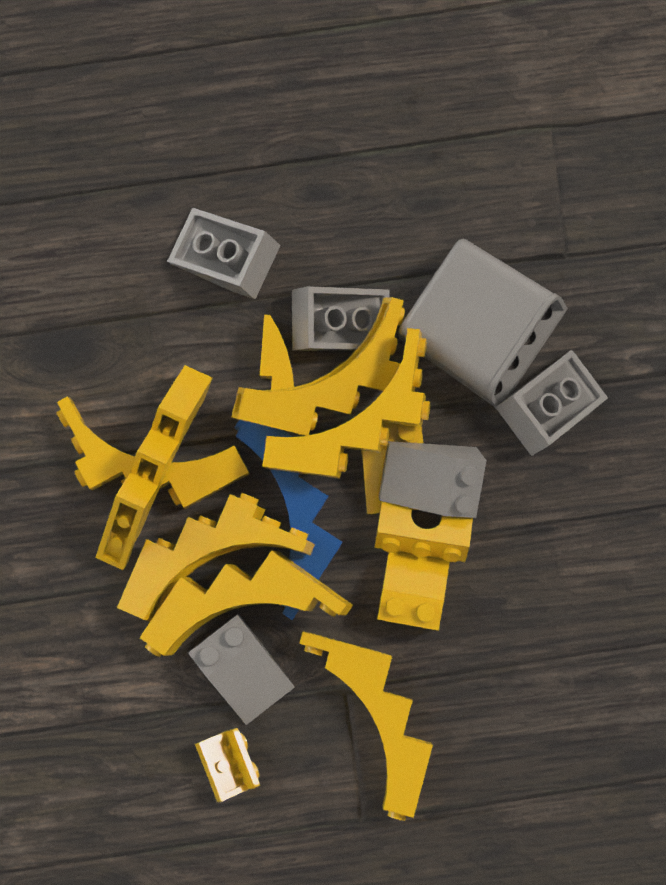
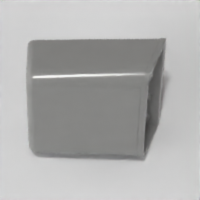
[398,239,568,409]

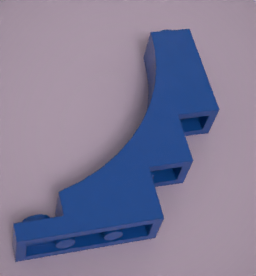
[234,419,343,620]

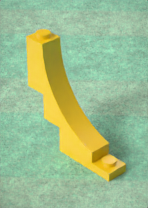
[95,365,212,570]
[140,551,353,657]
[299,631,433,821]

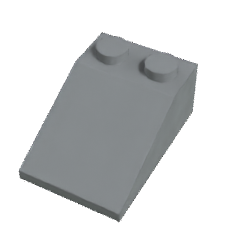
[167,208,281,299]
[292,286,389,351]
[495,350,608,456]
[379,441,487,518]
[188,614,295,725]

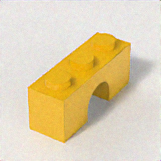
[374,501,473,562]

